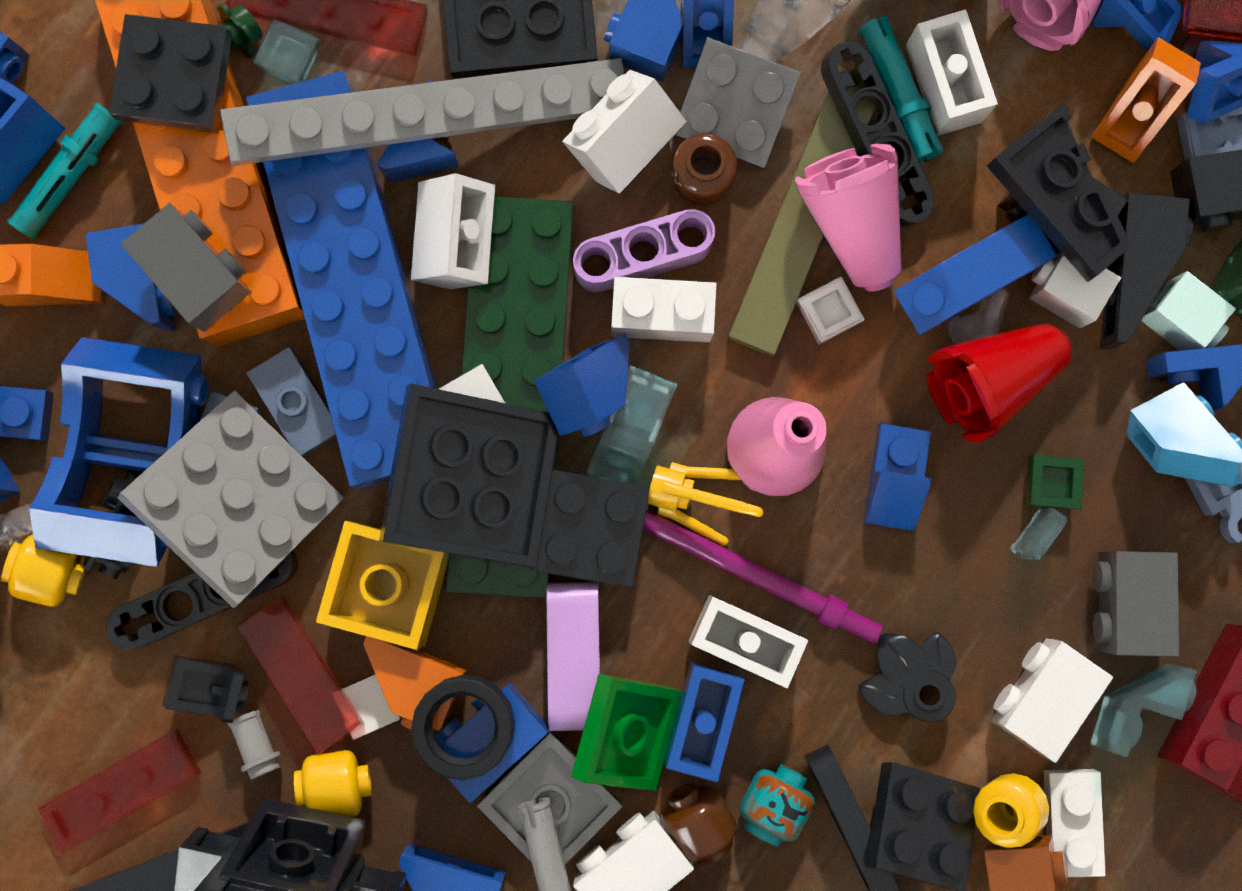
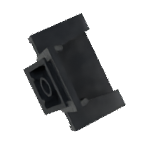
[174,798,406,891]

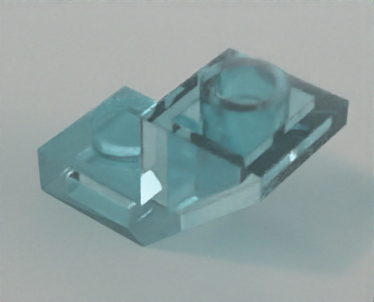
[586,365,677,484]
[1091,664,1196,758]

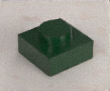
[1025,455,1084,510]

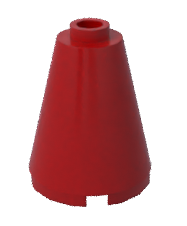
[926,323,1072,443]

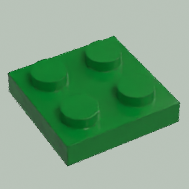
[571,674,682,791]

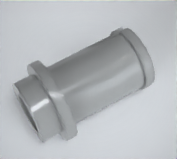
[227,710,281,780]

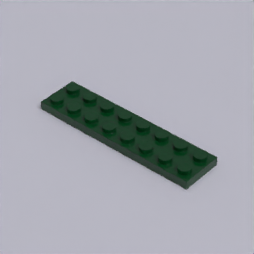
[446,196,574,598]

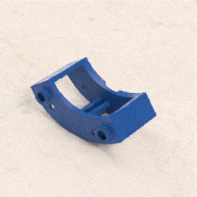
[29,337,209,567]

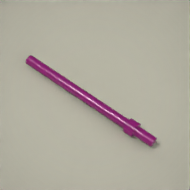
[643,510,883,644]

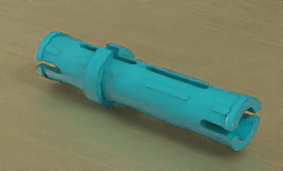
[859,16,944,164]
[6,102,123,240]

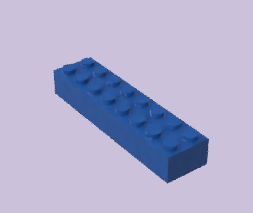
[246,71,437,489]

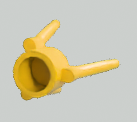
[647,462,764,546]

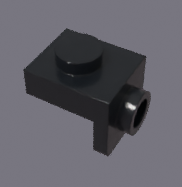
[162,655,249,723]

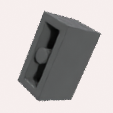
[121,202,252,332]
[1092,551,1179,656]

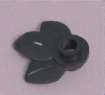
[859,632,956,723]

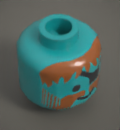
[739,764,815,847]

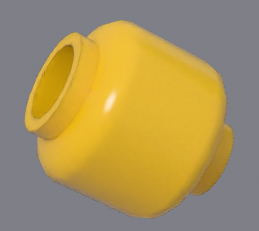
[1,534,85,607]
[294,750,372,817]
[973,773,1049,848]

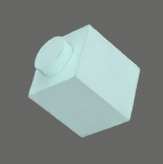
[1141,271,1236,351]

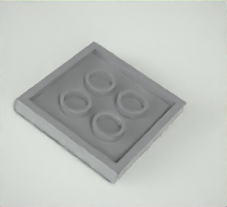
[117,390,344,608]

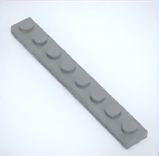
[220,58,624,166]

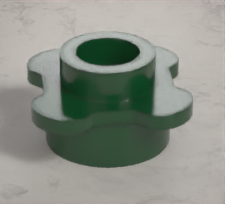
[217,4,263,58]

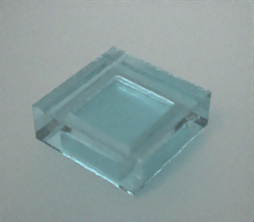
[253,19,322,84]
[1010,508,1068,560]

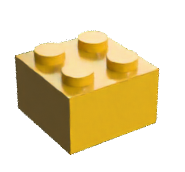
[316,521,450,650]

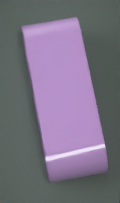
[573,209,715,292]
[547,582,600,731]

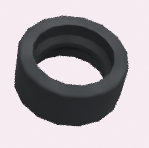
[411,675,515,781]

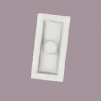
[1044,769,1105,877]

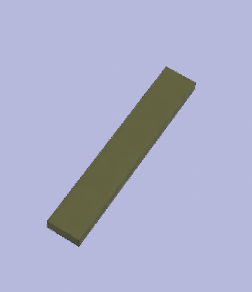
[727,67,876,357]

